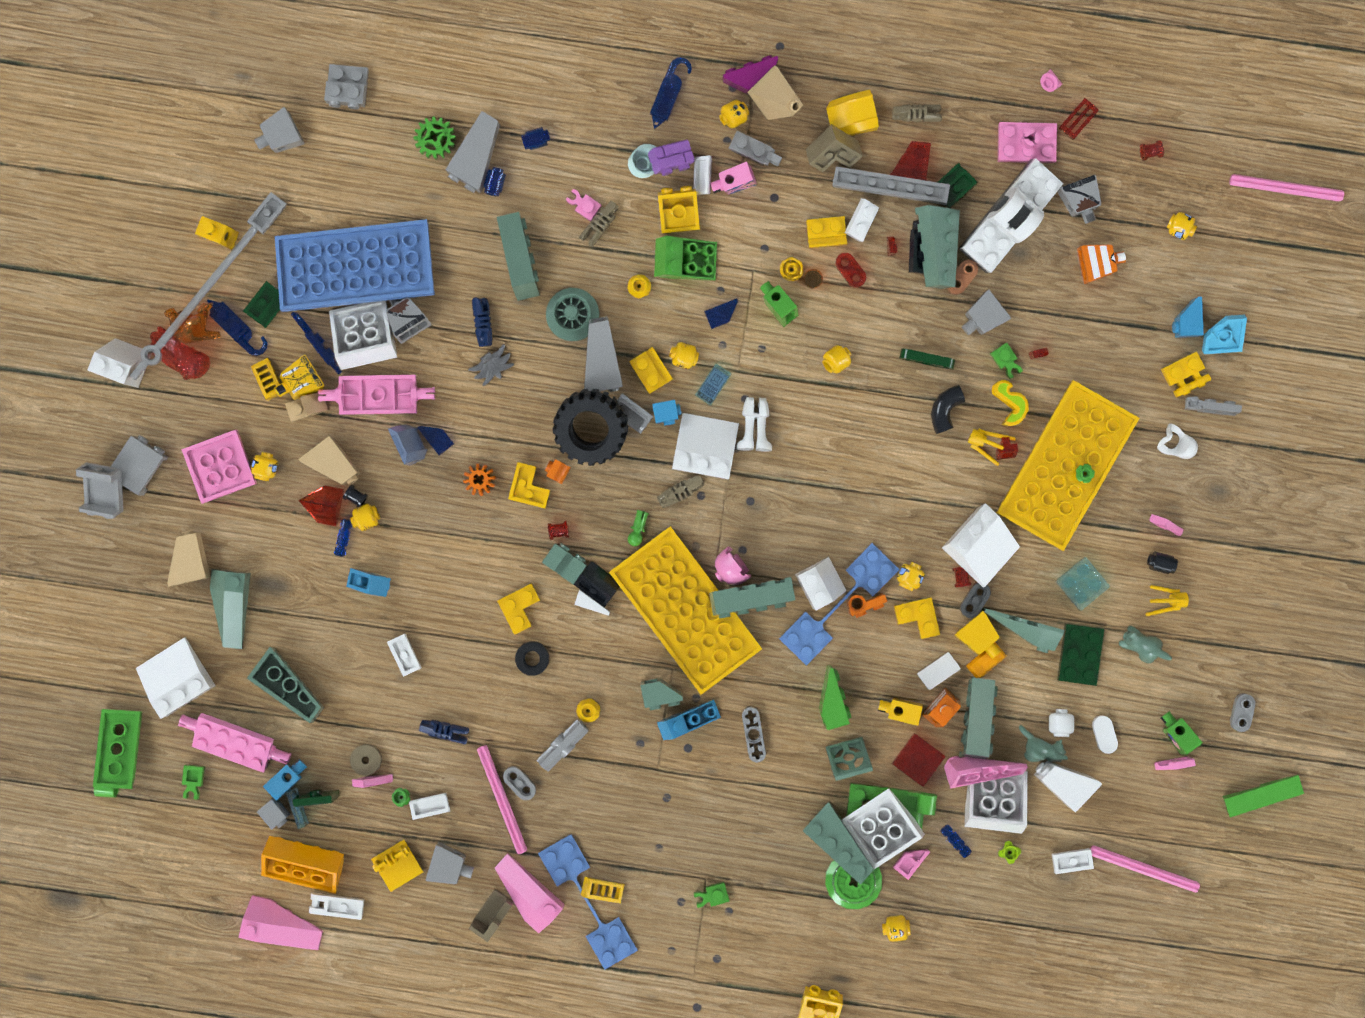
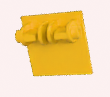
[371,839,423,892]

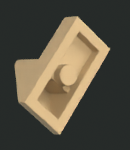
[285,393,329,422]

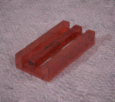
[1059,98,1099,140]

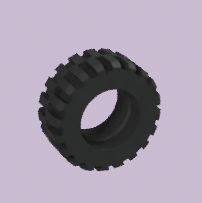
[552,388,629,466]

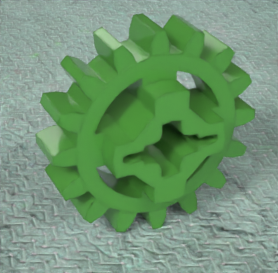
[413,116,456,160]

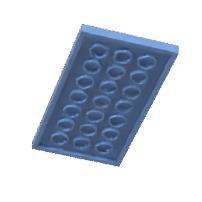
[274,219,435,312]

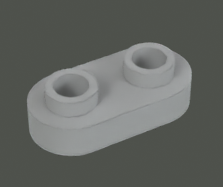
[1230,693,1255,732]
[503,766,536,800]

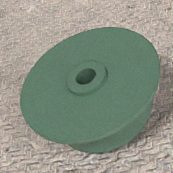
[546,288,599,341]

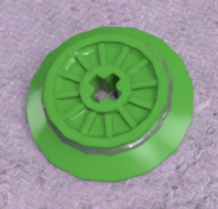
[825,860,882,909]

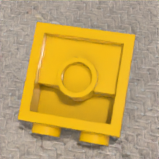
[658,186,700,233]
[798,985,843,1018]

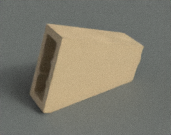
[299,436,360,485]
[167,530,211,587]

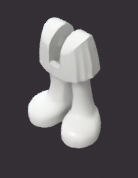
[736,397,772,452]

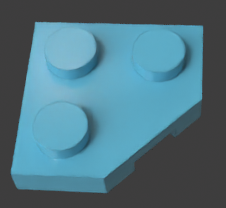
[1202,314,1247,354]

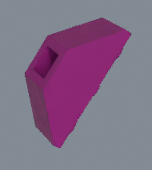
[722,55,779,95]

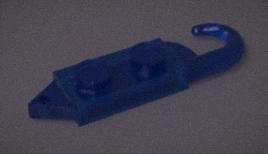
[650,57,692,129]
[207,300,268,356]
[291,312,342,375]

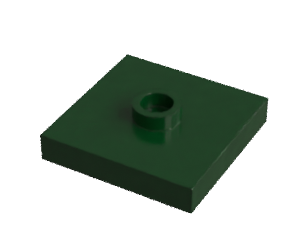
[293,790,340,807]

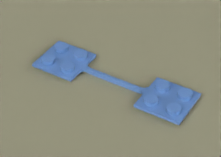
[779,543,900,666]
[538,834,638,970]

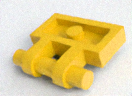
[1161,351,1211,398]

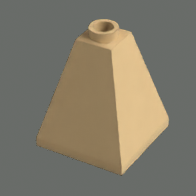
[747,65,803,120]

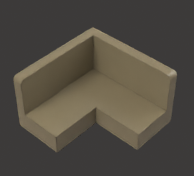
[806,124,863,172]
[469,889,513,942]

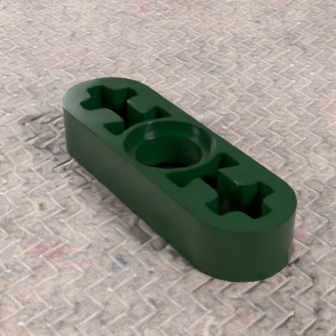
[899,348,955,370]

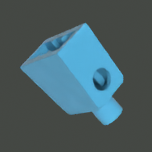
[263,759,307,800]

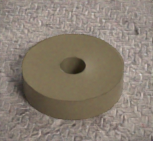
[350,744,382,776]

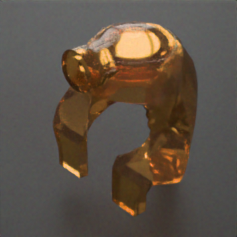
[164,303,221,343]

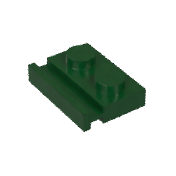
[937,163,978,209]
[243,281,280,328]

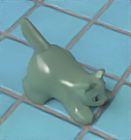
[1119,625,1172,663]
[1019,725,1068,762]

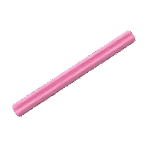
[1229,174,1344,201]
[477,745,527,854]
[1090,845,1200,893]

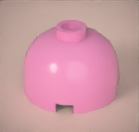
[715,546,751,585]

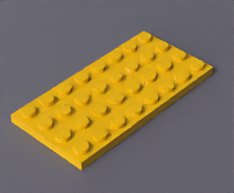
[996,380,1140,551]
[609,526,762,695]

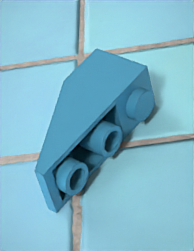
[657,700,721,740]

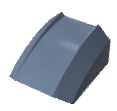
[388,424,428,466]

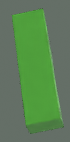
[1223,775,1304,818]

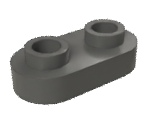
[960,583,991,618]

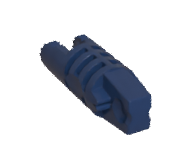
[472,297,492,347]
[419,720,469,744]

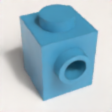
[652,400,681,426]

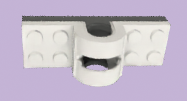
[958,158,1063,273]

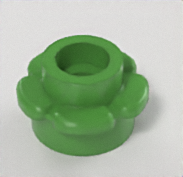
[1076,464,1095,483]
[392,788,410,807]

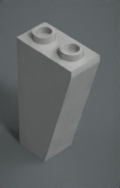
[445,111,500,193]
[584,316,623,393]

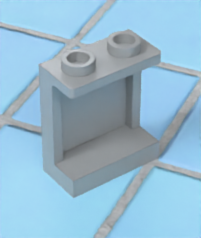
[111,435,168,496]
[76,462,123,519]

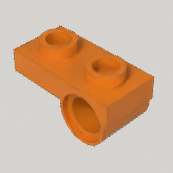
[545,459,571,484]
[847,594,888,618]

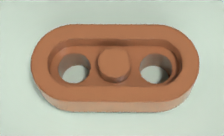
[947,260,978,295]

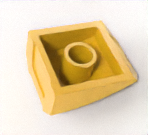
[826,89,879,136]

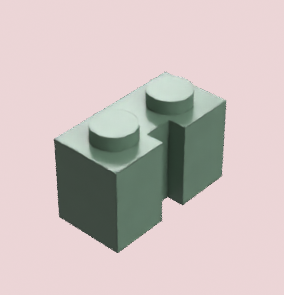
[542,543,587,585]

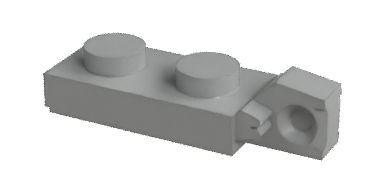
[728,131,782,166]
[1185,396,1242,416]

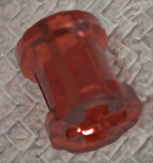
[1140,140,1164,161]
[548,521,569,540]
[952,567,972,587]

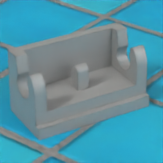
[618,393,653,434]

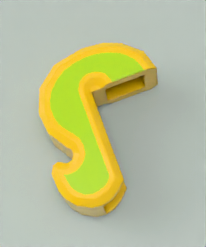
[992,380,1029,427]

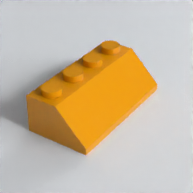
[261,836,344,894]

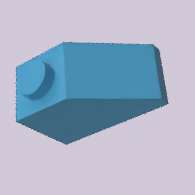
[1172,297,1204,338]
[346,568,391,597]

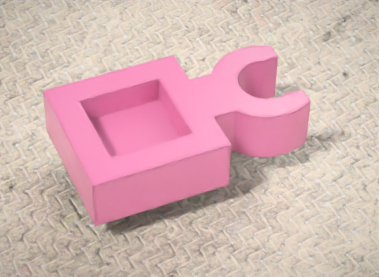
[566,189,602,222]

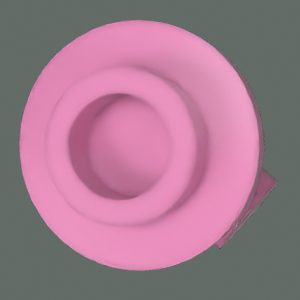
[1040,69,1062,92]

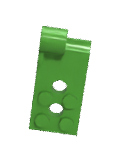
[93,709,142,798]
[846,783,937,829]

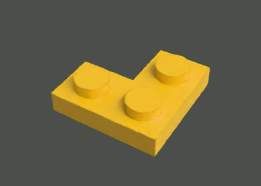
[508,462,550,509]
[497,583,540,635]
[894,597,940,639]

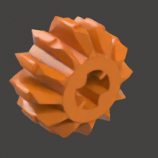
[463,463,496,496]

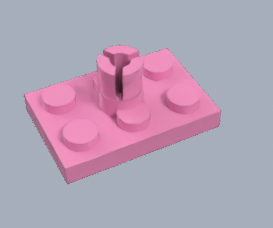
[998,122,1057,163]

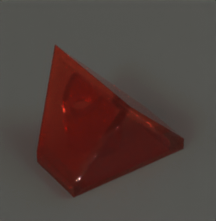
[298,485,344,527]

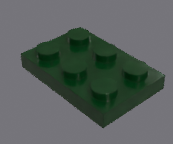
[1057,623,1104,686]

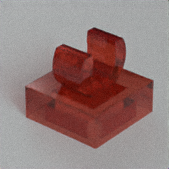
[996,437,1018,460]

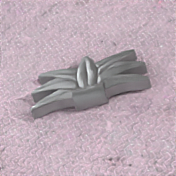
[468,344,514,386]

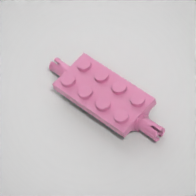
[318,375,435,415]
[178,713,292,773]

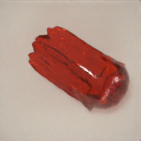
[150,326,210,380]

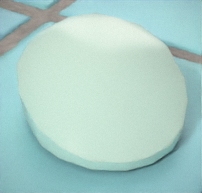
[628,144,656,178]

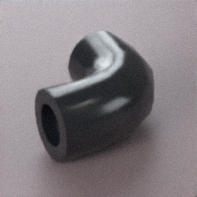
[931,385,965,434]

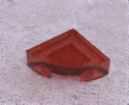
[887,236,897,256]
[1029,348,1049,360]

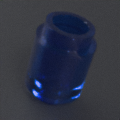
[521,127,551,150]
[483,167,506,197]

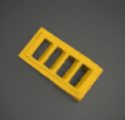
[251,358,281,401]
[581,877,625,904]

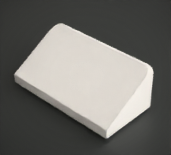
[917,652,961,690]

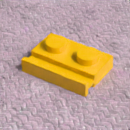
[806,216,847,248]
[629,347,673,394]

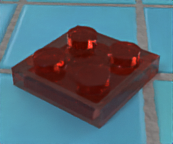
[892,733,946,787]

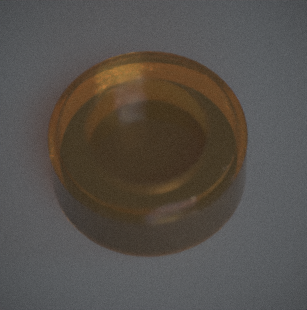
[803,269,823,289]

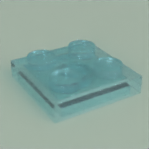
[1055,557,1110,611]

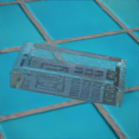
[695,364,732,406]
[286,788,309,829]

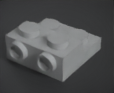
[324,64,369,110]

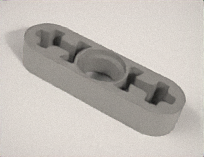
[742,706,766,763]

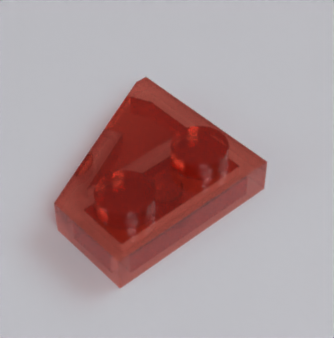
[890,141,931,181]

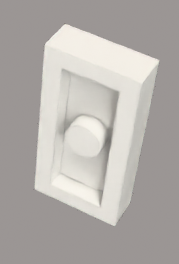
[845,198,879,242]
[387,634,422,677]
[1052,848,1094,874]

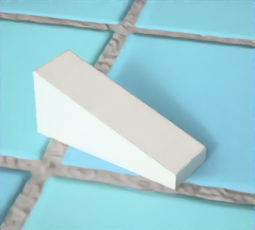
[574,590,610,616]

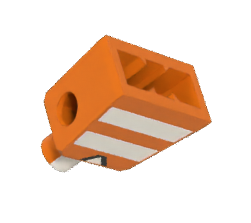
[1077,245,1126,284]
[921,688,961,728]

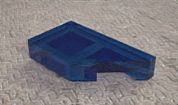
[704,298,738,330]
[417,426,454,456]

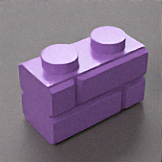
[648,139,695,176]

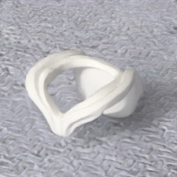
[1157,424,1198,459]

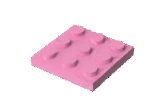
[181,430,257,504]

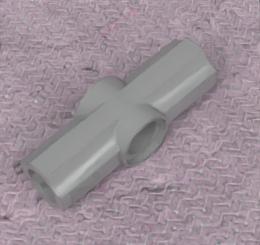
[537,719,589,772]

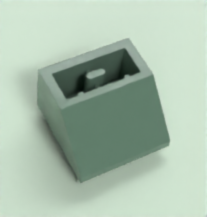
[640,678,683,710]

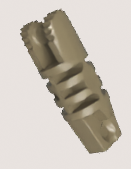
[892,104,942,122]
[579,201,619,248]
[657,476,704,508]

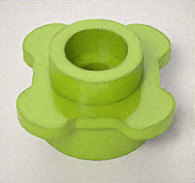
[998,841,1021,864]

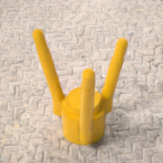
[968,428,1016,466]
[1146,585,1189,616]

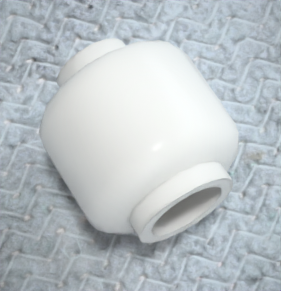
[1049,709,1074,737]

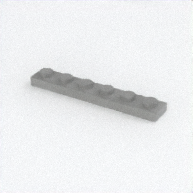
[833,166,950,205]

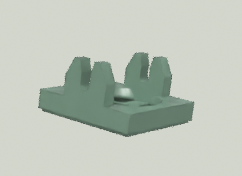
[826,737,873,781]

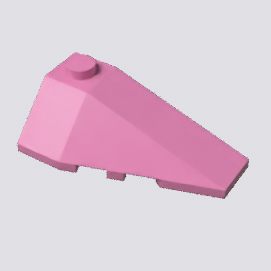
[944,756,1028,789]

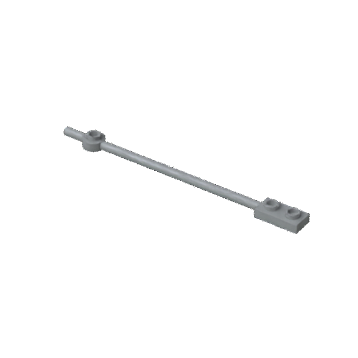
[130,192,287,380]

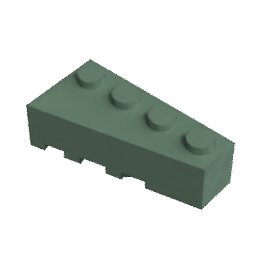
[915,205,960,289]
[497,212,540,301]
[709,577,795,619]
[247,647,324,723]
[959,677,998,759]

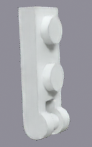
[309,892,365,920]

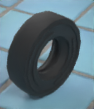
[515,641,549,676]

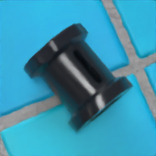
[343,484,368,507]

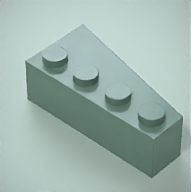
[803,802,875,885]

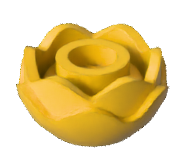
[780,257,803,281]
[627,274,651,299]
[576,698,600,723]

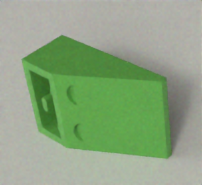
[654,236,717,281]
[819,665,852,731]

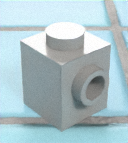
[257,798,290,830]

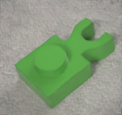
[990,343,1023,379]
[182,764,205,800]
[694,882,730,908]

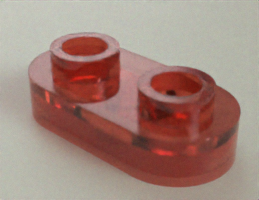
[835,253,866,288]

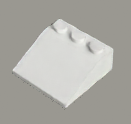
[329,301,397,370]
[672,413,739,480]
[942,503,1020,588]
[136,637,216,719]
[965,771,1028,834]
[842,788,925,869]

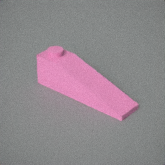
[495,853,564,933]
[238,895,323,950]

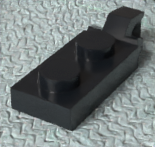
[908,220,925,274]

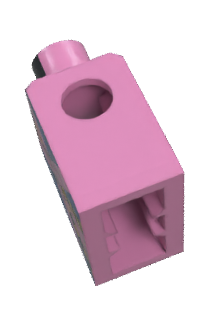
[711,162,757,195]

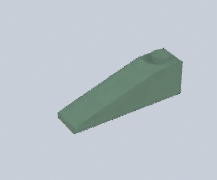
[210,569,251,649]
[982,608,1065,653]

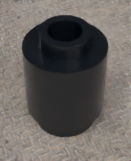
[1147,551,1178,574]

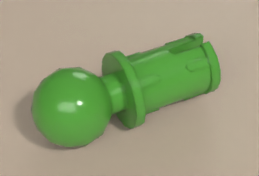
[628,510,649,546]

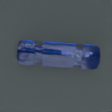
[334,519,352,557]
[940,824,972,858]

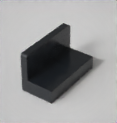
[574,562,620,607]

